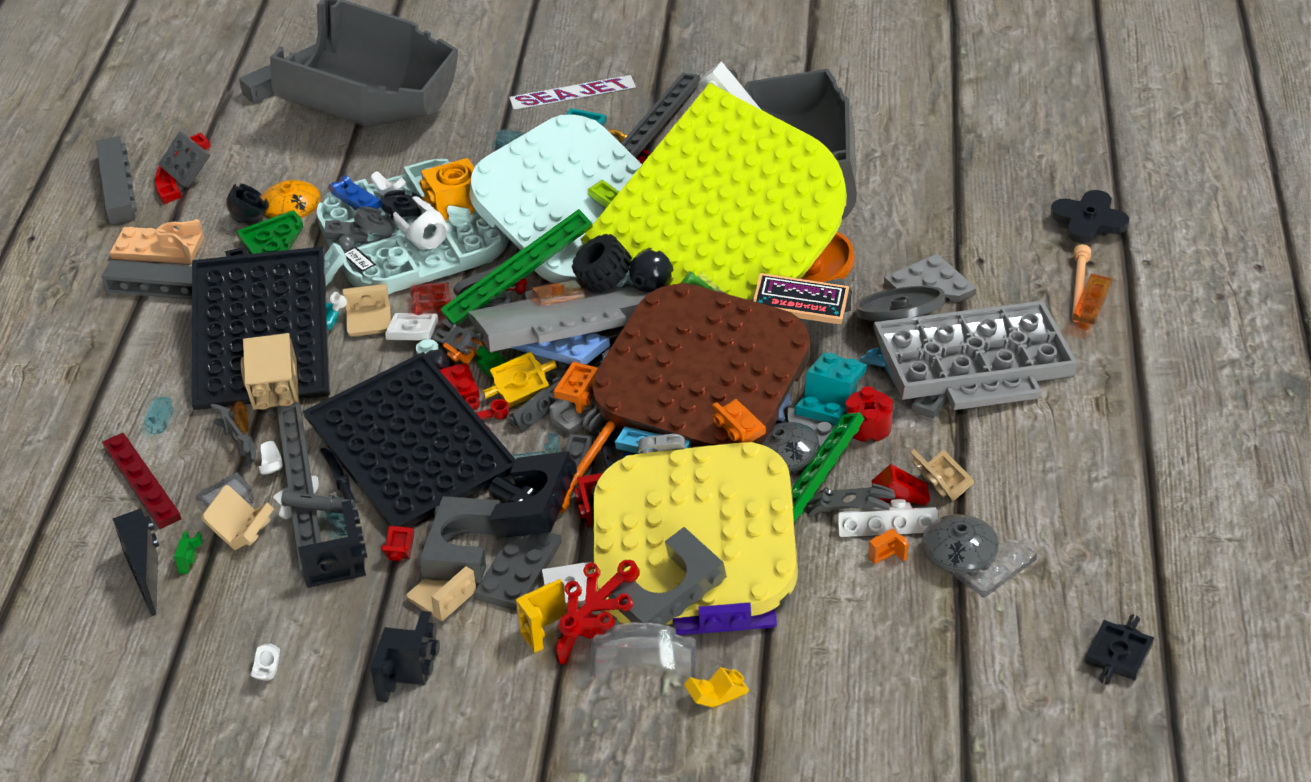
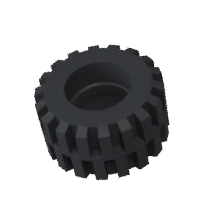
[572,234,632,293]

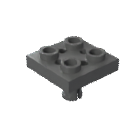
[158,132,210,188]

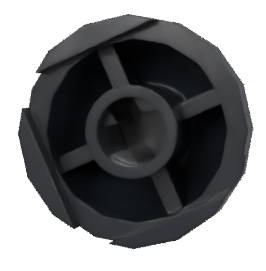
[226,184,269,223]
[629,248,674,292]

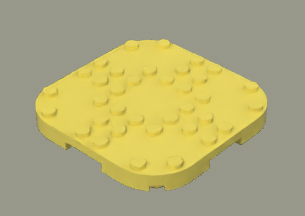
[594,442,798,626]

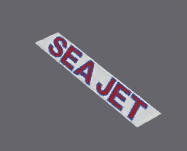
[509,75,636,110]

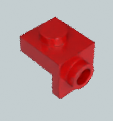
[381,526,415,561]

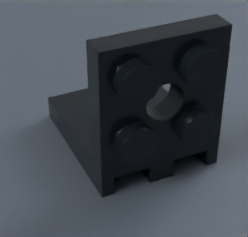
[298,500,368,588]

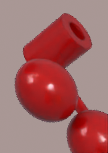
[505,278,527,294]

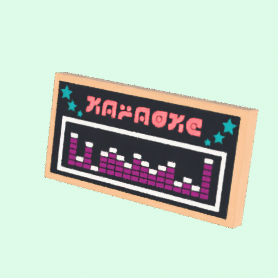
[753,273,849,325]

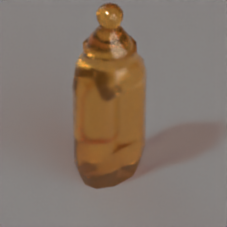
[232,401,249,433]

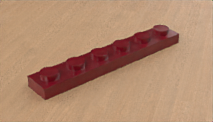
[102,432,182,530]

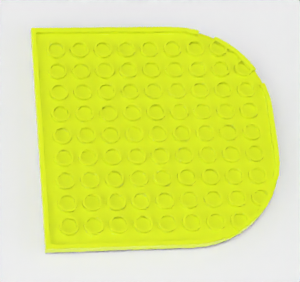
[580,83,847,300]

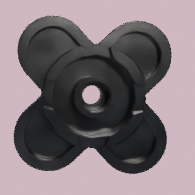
[1051,190,1129,243]

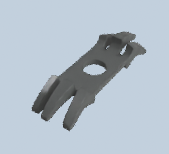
[431,318,482,356]
[211,404,256,469]
[807,484,895,516]

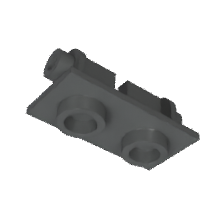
[507,389,552,433]

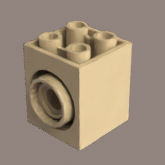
[241,333,299,410]

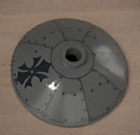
[760,422,819,473]
[922,514,999,573]

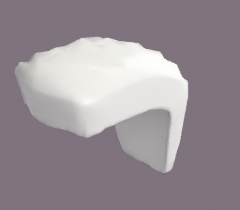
[371,171,406,195]
[259,441,283,475]
[251,643,280,681]

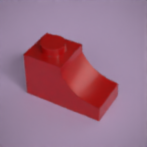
[871,464,930,506]

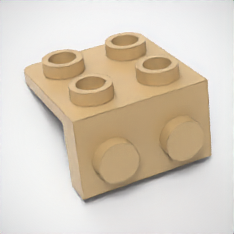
[343,284,391,337]
[910,448,975,501]
[201,485,274,550]
[407,566,476,621]

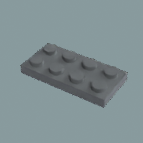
[474,533,562,611]

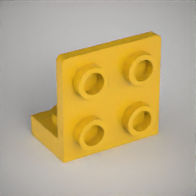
[516,579,567,653]

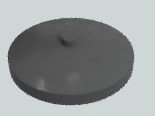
[855,286,946,321]

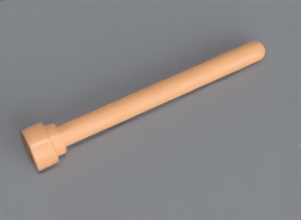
[1072,244,1091,323]

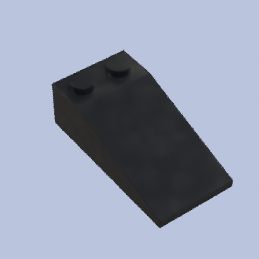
[113,508,159,616]

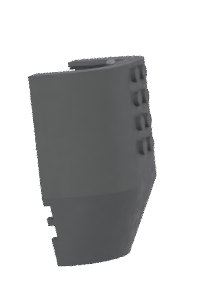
[270,0,458,127]
[744,69,857,220]

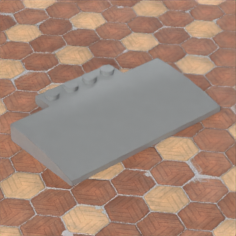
[468,284,651,352]
[873,301,1078,410]

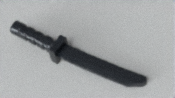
[320,448,356,503]

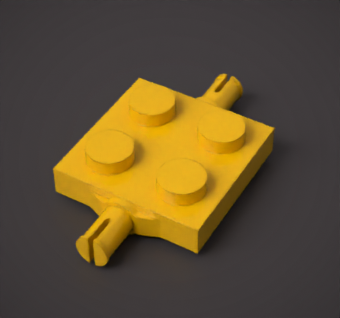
[482,352,557,408]

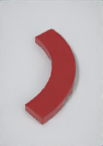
[155,133,211,205]

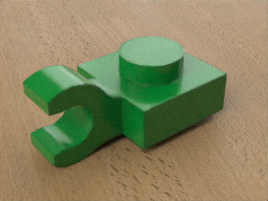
[474,345,508,380]
[174,531,203,574]

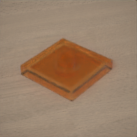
[532,280,585,306]

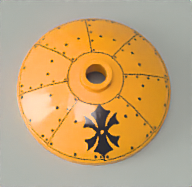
[260,180,321,218]

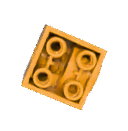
[419,158,476,221]

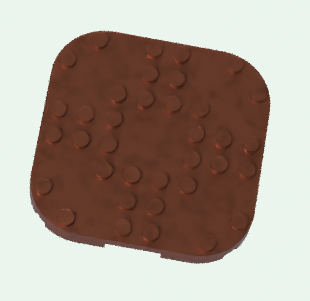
[593,283,810,448]

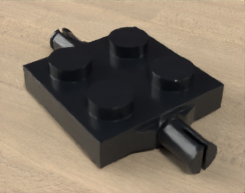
[1085,614,1154,684]

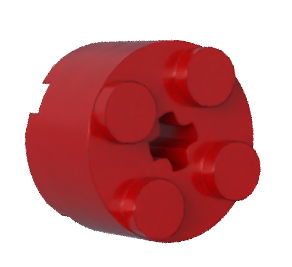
[845,386,893,442]

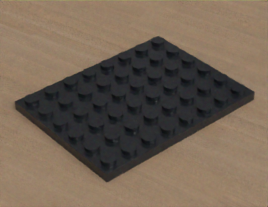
[192,246,330,410]
[303,352,516,528]

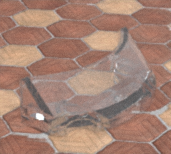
[591,622,697,679]

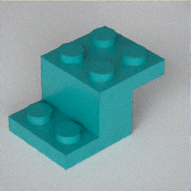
[795,353,867,425]

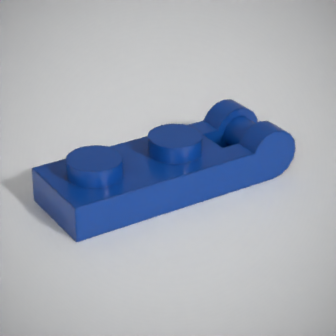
[328,175,381,210]

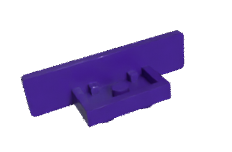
[673,602,777,635]

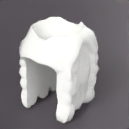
[393,196,450,250]

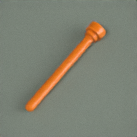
[559,421,615,513]

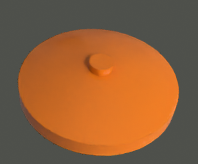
[801,232,855,282]

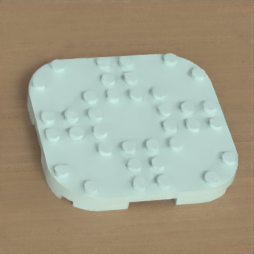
[469,115,642,284]
[317,159,508,295]

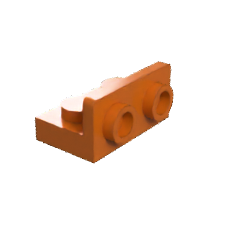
[554,362,598,413]
[712,399,766,443]

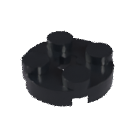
[381,190,422,219]

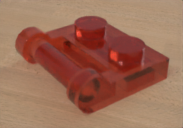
[410,282,451,315]

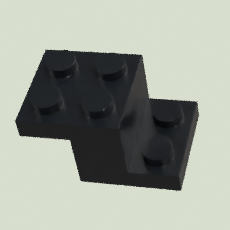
[370,611,440,702]

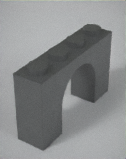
[417,496,500,583]
[608,527,727,638]

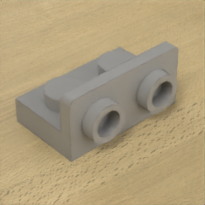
[549,399,597,436]

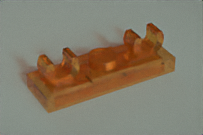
[1073,273,1113,330]

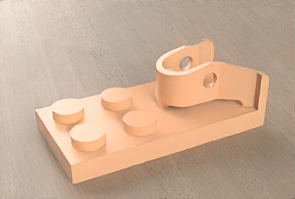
[110,219,204,264]

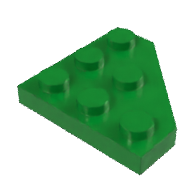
[236,210,303,254]

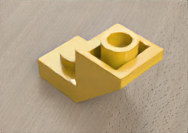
[684,667,749,708]

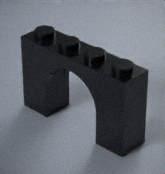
[489,451,577,539]

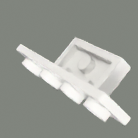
[838,499,938,537]

